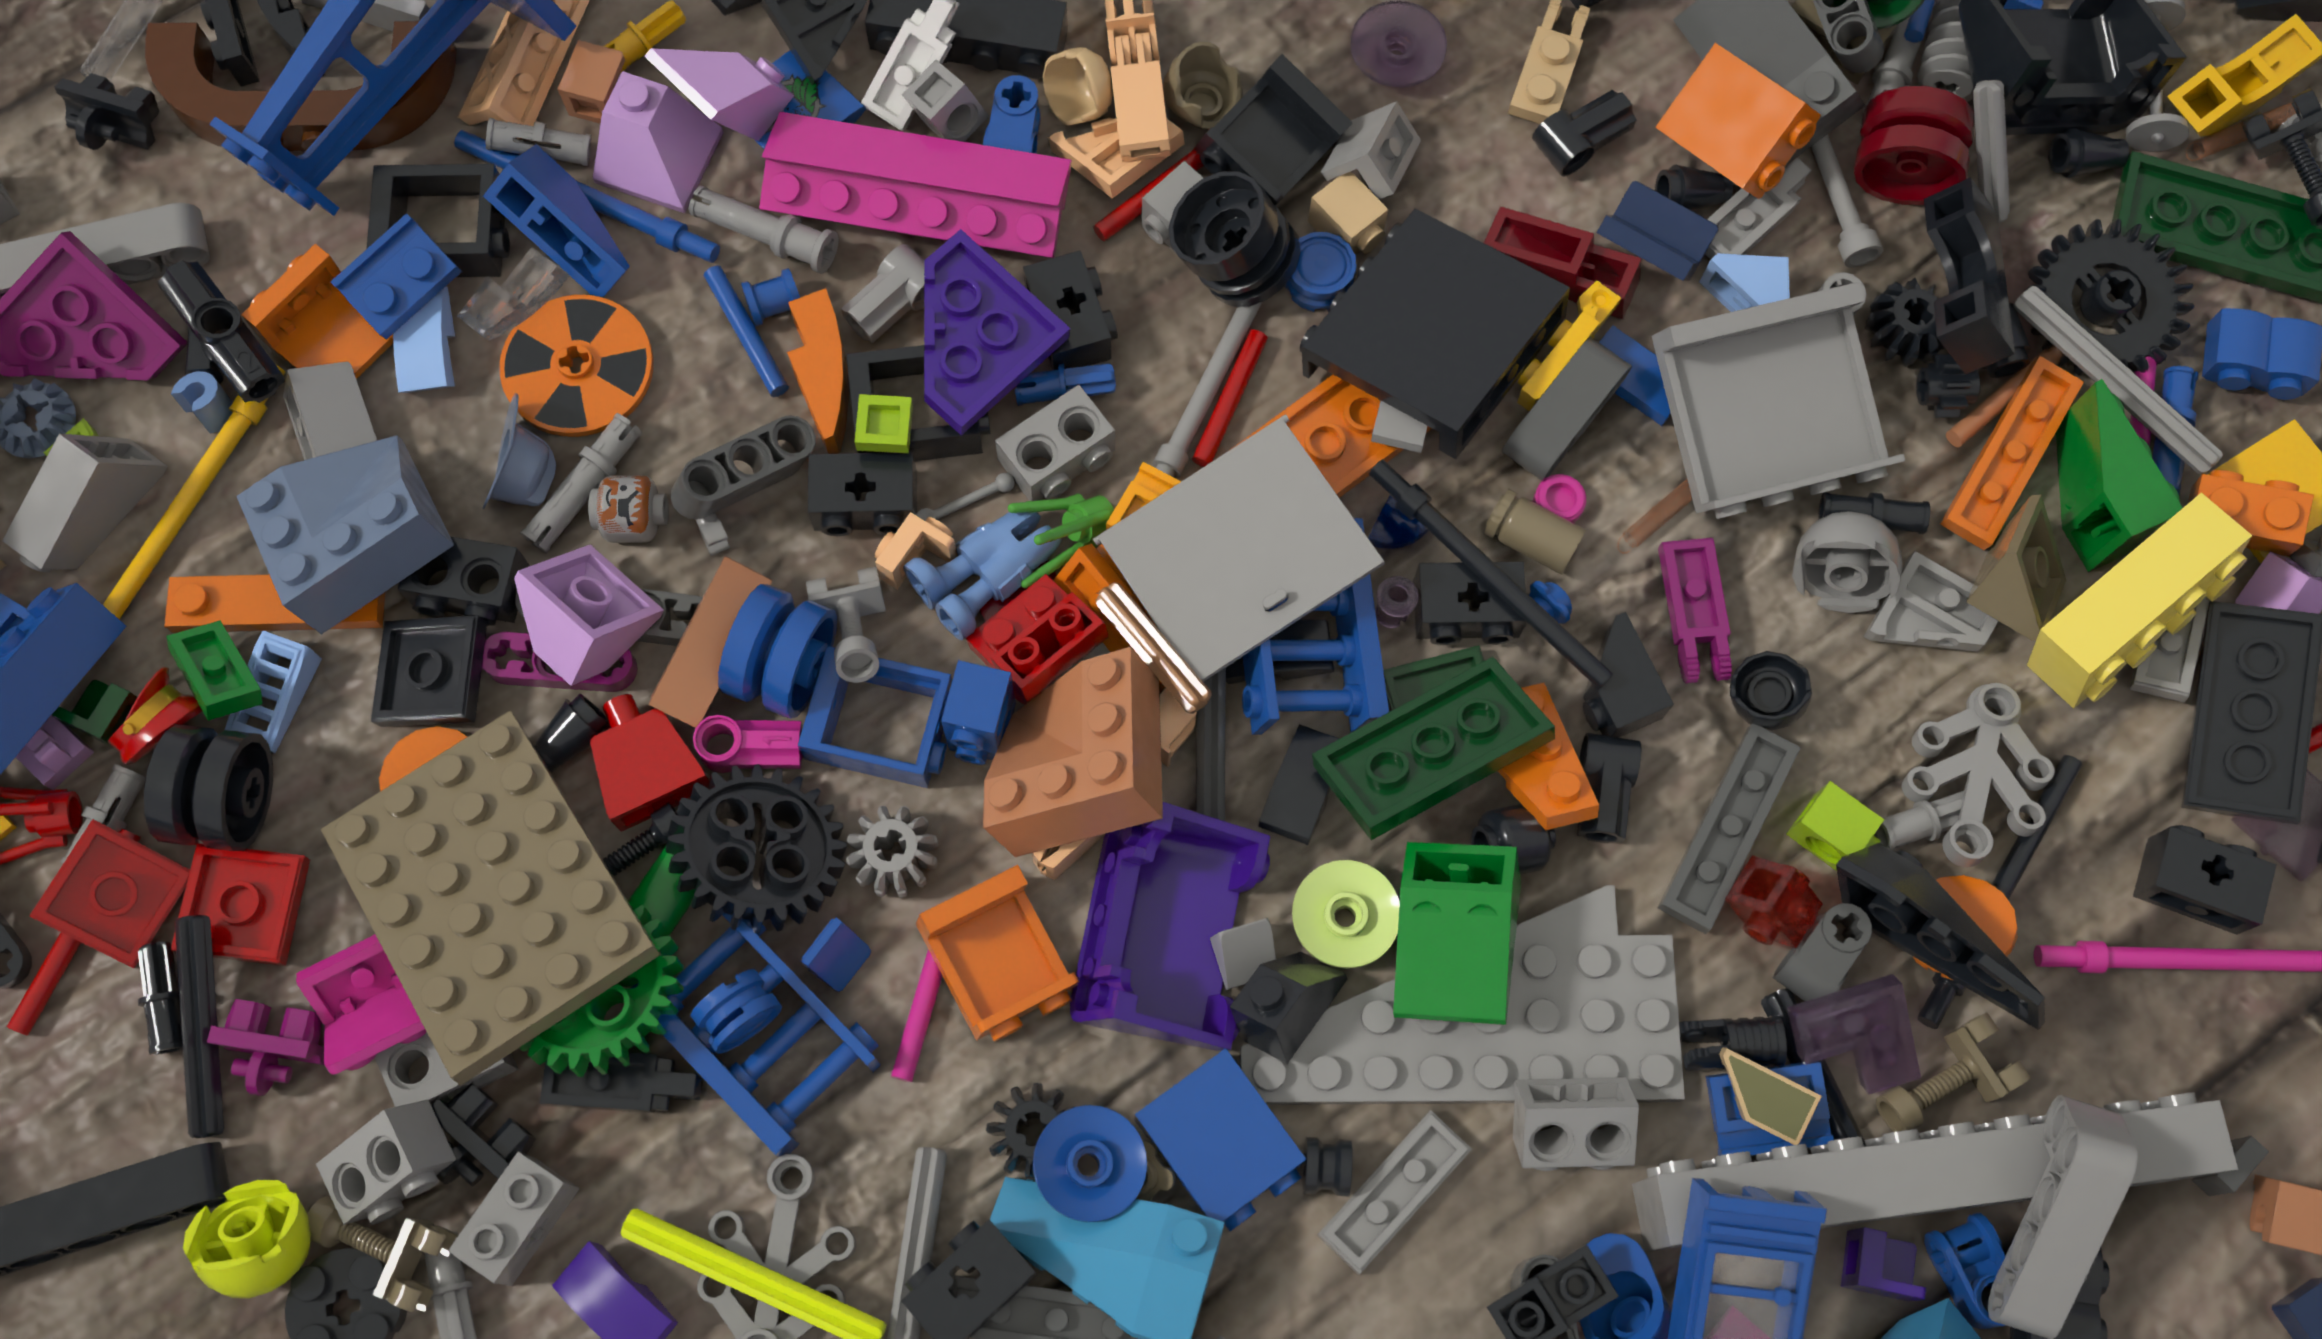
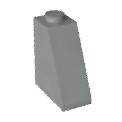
[2,434,168,573]

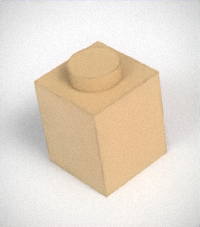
[1308,171,1389,255]

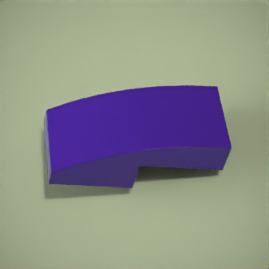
[552,1241,678,1339]

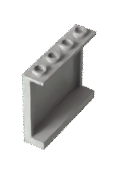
[1651,282,1905,519]

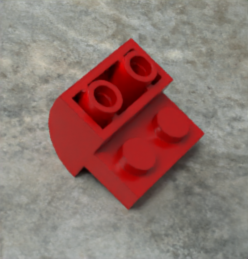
[965,574,1109,705]

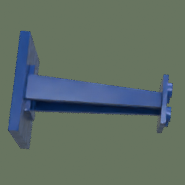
[209,0,576,216]

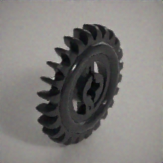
[2024,219,2195,375]

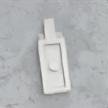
[861,0,960,131]

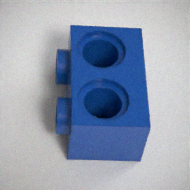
[941,660,1016,765]

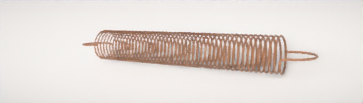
[2186,102,2295,161]
[1617,479,1692,554]

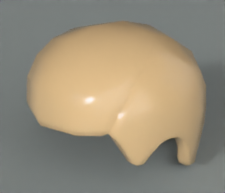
[1043,47,1113,126]

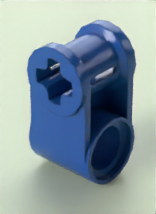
[983,75,1041,154]
[1924,1212,2005,1330]

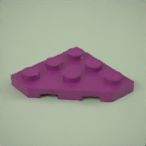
[0,231,187,380]

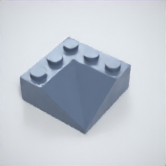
[236,435,454,635]

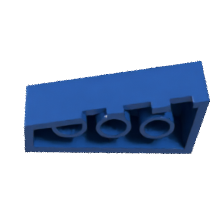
[0,583,127,775]

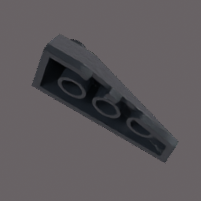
[1836,843,2045,1030]

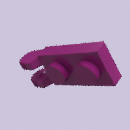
[1658,538,1732,684]

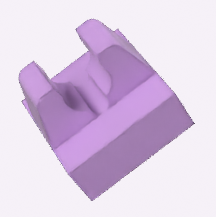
[16,716,94,790]

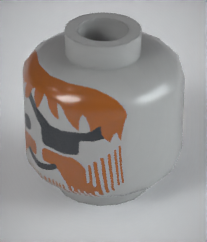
[588,476,669,543]

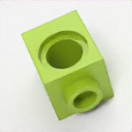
[1786,781,1884,871]

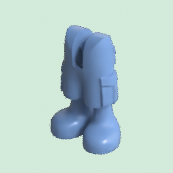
[903,512,1062,640]

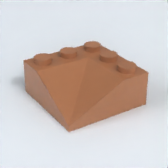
[983,647,1163,857]

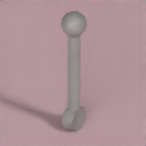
[916,472,1015,521]

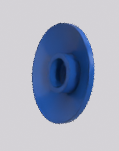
[1033,1105,1147,1222]

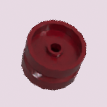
[1854,86,1975,205]

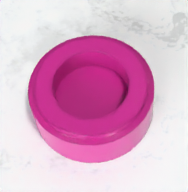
[1533,474,1586,523]

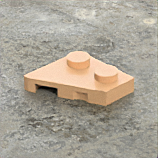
[1048,118,1185,199]

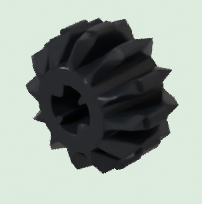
[1865,277,1945,367]
[986,1083,1074,1181]

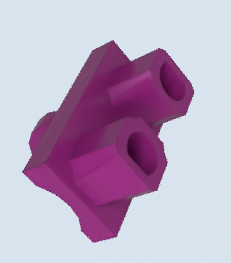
[207,999,325,1096]

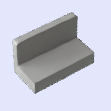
[1321,101,1421,200]
[283,362,377,460]

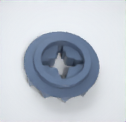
[0,378,76,458]

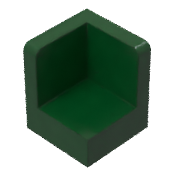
[51,679,138,750]

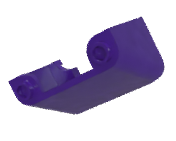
[1070,802,1270,1051]

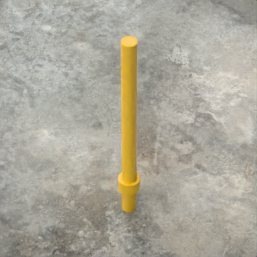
[103,364,286,620]

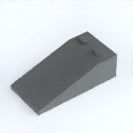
[1673,0,1866,166]

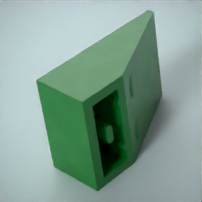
[2056,379,2183,572]
[1393,842,1521,1025]

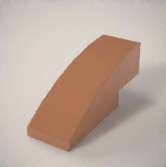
[649,556,773,728]

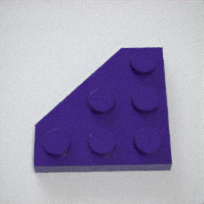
[924,229,1071,436]

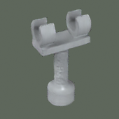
[806,566,886,683]

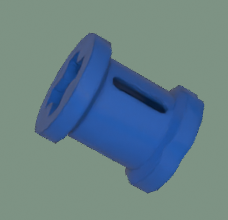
[741,268,800,326]

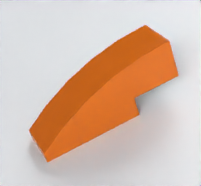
[787,288,849,454]

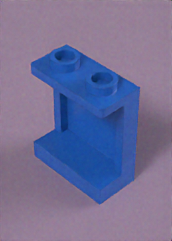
[1134,1048,1306,1232]

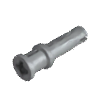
[689,186,839,274]

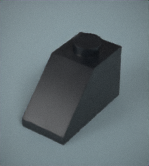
[1583,612,1674,738]
[1229,952,1348,1064]

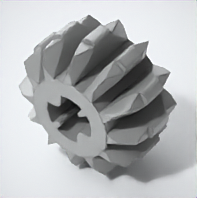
[846,806,939,897]

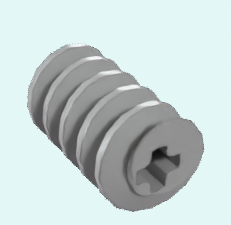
[1917,0,1974,101]

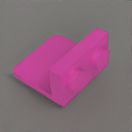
[296,934,426,1074]

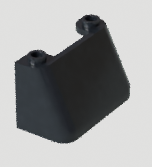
[1958,0,2187,135]

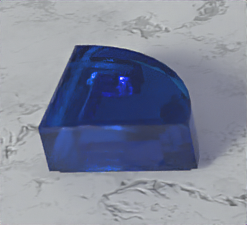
[1368,495,1429,549]

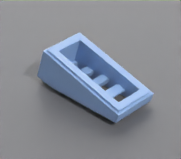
[225,631,322,754]

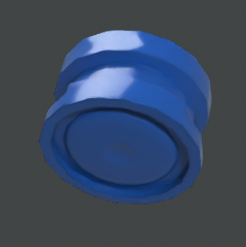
[1285,232,1357,312]
[690,969,783,1054]

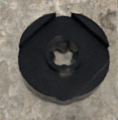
[285,1248,407,1339]

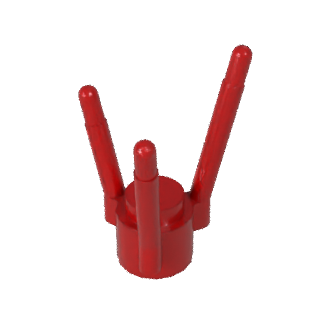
[0,787,83,865]

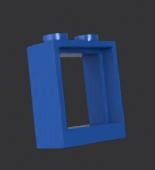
[798,646,952,788]

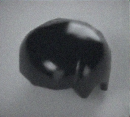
[1730,651,1812,731]

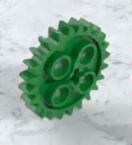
[519,903,684,1077]

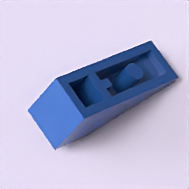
[483,144,630,298]

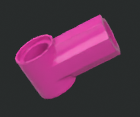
[693,715,803,773]

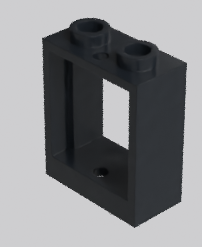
[366,164,510,277]
[847,345,991,461]

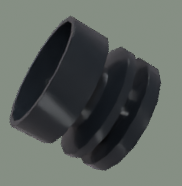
[1169,171,1301,307]

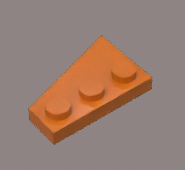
[1498,682,1599,830]

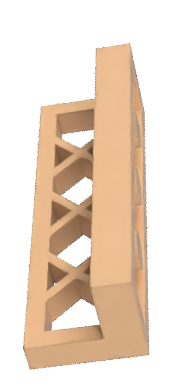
[458,0,590,140]

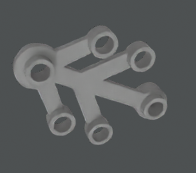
[1902,683,2055,867]
[697,1154,856,1339]

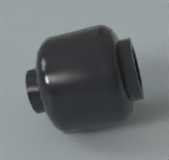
[1471,804,1556,875]

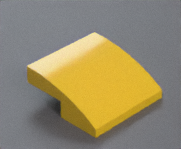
[2207,419,2322,564]

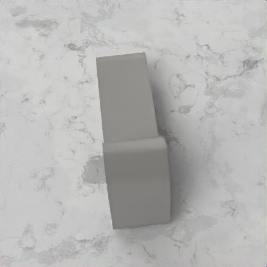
[1988,1095,2138,1339]

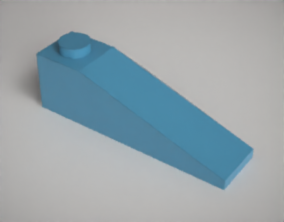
[990,1177,1225,1339]

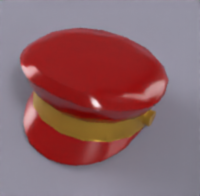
[108,667,203,765]

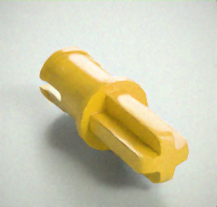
[604,0,686,73]

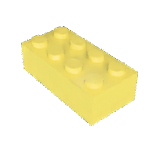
[2027,492,2252,709]

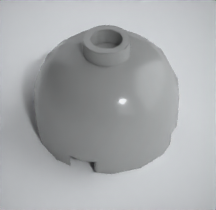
[1792,511,1902,613]

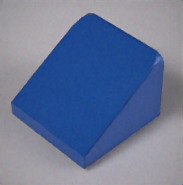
[801,917,871,992]

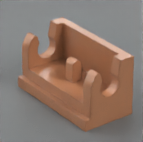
[2249,1174,2322,1255]

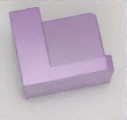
[2235,552,2322,614]

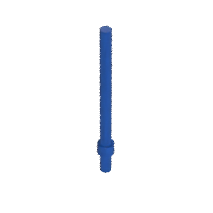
[454,130,720,263]

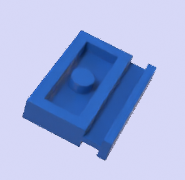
[331,213,462,340]
[1705,1061,1834,1156]

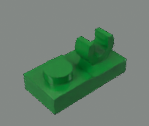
[166,620,263,721]

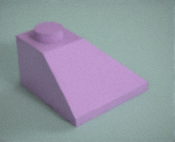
[645,48,795,141]
[593,71,724,214]
[514,545,664,686]

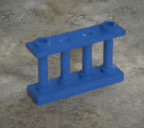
[1242,518,1389,735]
[631,913,881,1157]

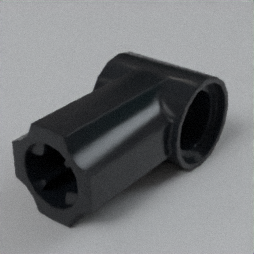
[1532,90,1636,176]
[1577,733,1642,843]

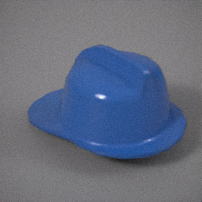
[1579,1233,1671,1339]

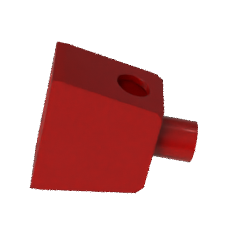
[590,694,710,832]

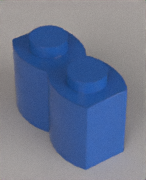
[2202,308,2322,400]

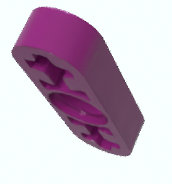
[482,632,638,692]

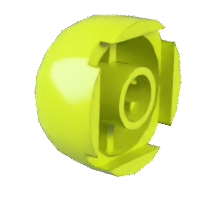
[183,1180,311,1298]

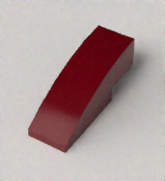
[1484,206,1642,320]

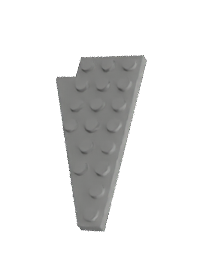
[1240,885,1685,1105]

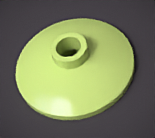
[1292,860,1400,968]

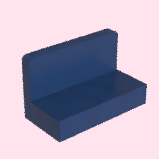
[1596,181,1719,281]

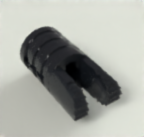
[1679,1015,1787,1071]

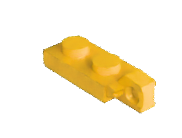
[1517,281,1621,411]

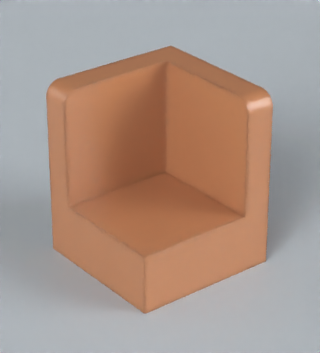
[558,40,625,124]

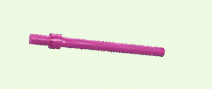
[2033,940,2322,974]

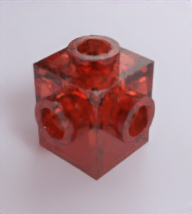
[1725,856,1823,948]

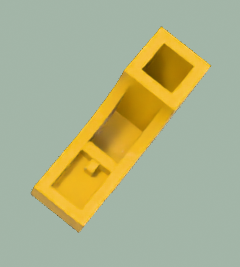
[2167,14,2322,137]

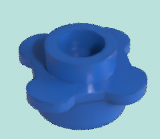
[1528,581,1572,624]

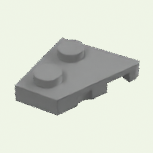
[1864,551,1998,652]

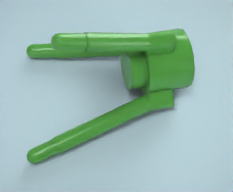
[1008,493,1114,589]

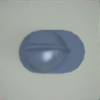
[482,393,556,509]

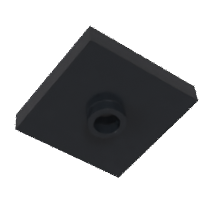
[371,615,488,727]

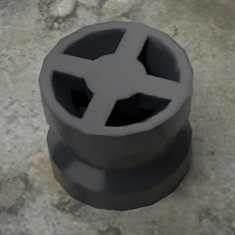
[1303,1137,1353,1197]

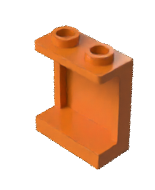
[1655,43,1821,199]
[916,865,1079,1042]

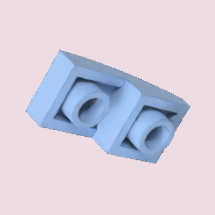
[393,286,455,393]

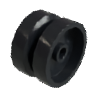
[144,724,273,851]

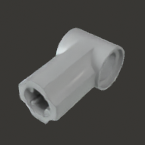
[841,244,924,343]

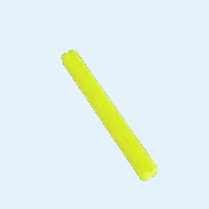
[620,1209,887,1339]

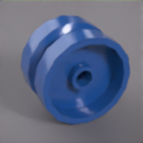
[718,584,837,719]

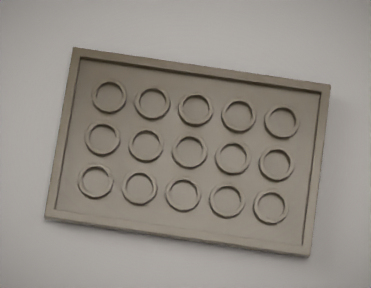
[320,710,660,1086]

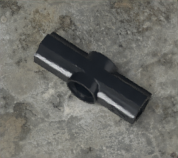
[158,260,285,403]

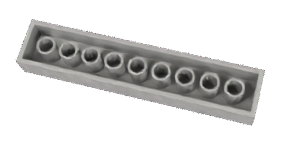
[1632,1092,2238,1252]

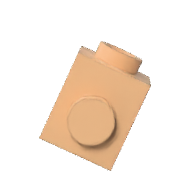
[875,512,957,590]

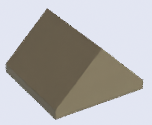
[1966,495,2066,641]

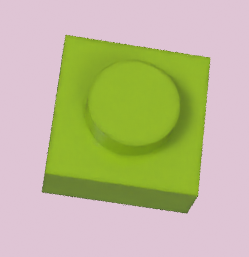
[854,394,913,453]

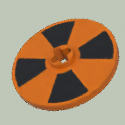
[499,294,654,437]

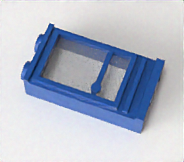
[1667,1178,1827,1339]

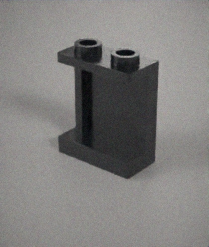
[1194,54,1353,206]

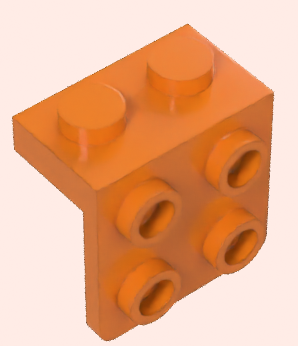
[241,244,393,379]

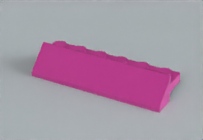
[759,112,1072,258]

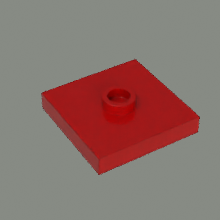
[29,819,190,969]
[170,843,311,966]

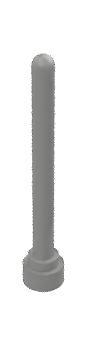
[1811,134,1883,267]

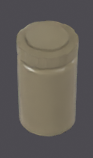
[1484,489,1586,575]

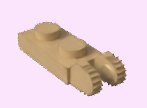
[1508,0,1591,124]

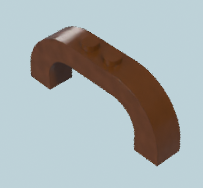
[145,21,457,151]

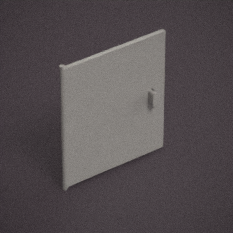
[1093,414,1385,682]

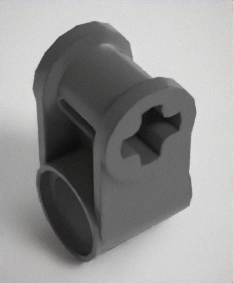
[1772,903,1872,1011]

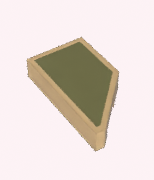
[1719,1047,1822,1145]

